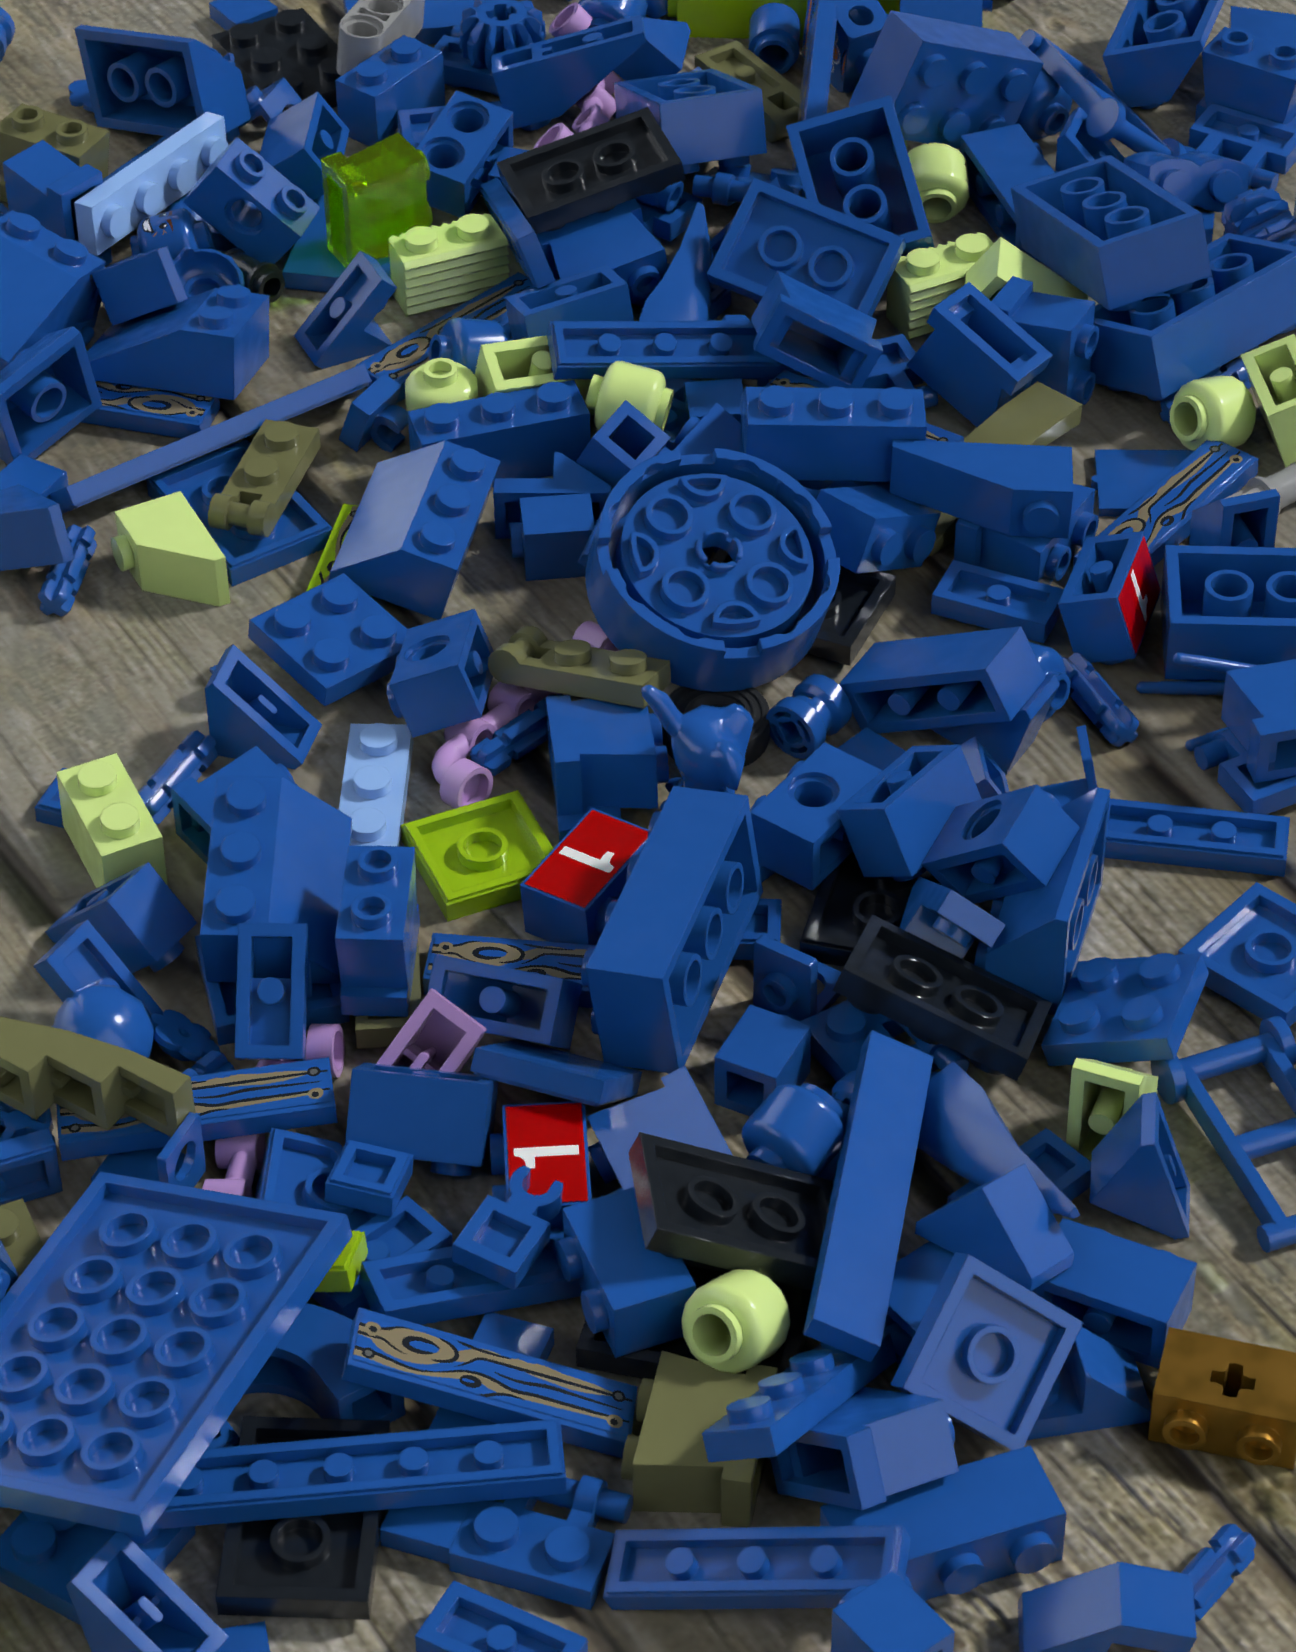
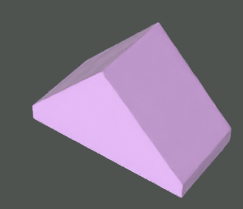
[376,988,487,1073]

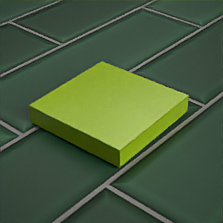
[400,790,554,922]

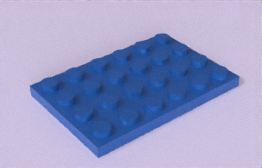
[0,1171,352,1537]

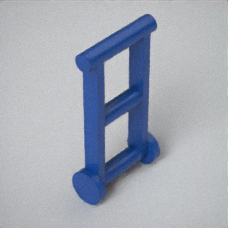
[1020,29,1186,157]
[1151,1016,1296,1253]

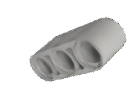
[336,0,425,76]

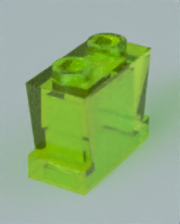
[321,132,433,268]

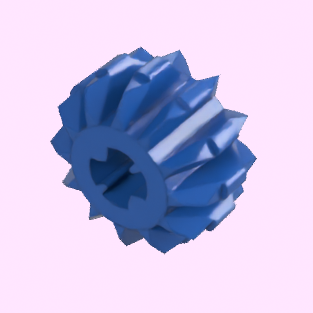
[459,0,546,74]
[1221,186,1296,246]

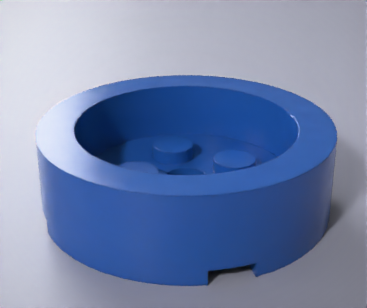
[585,447,840,692]

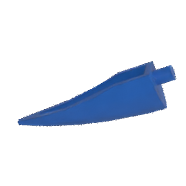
[639,202,712,321]
[917,1061,1081,1219]

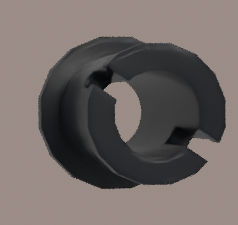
[225,248,285,303]

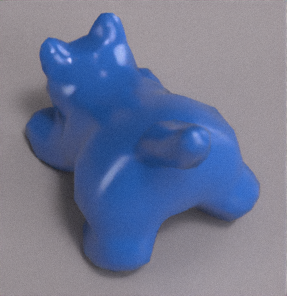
[641,685,754,810]

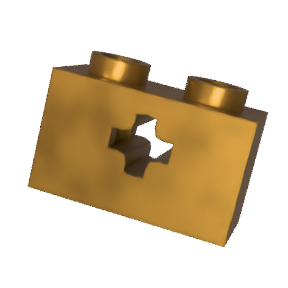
[1148,1327,1296,1470]

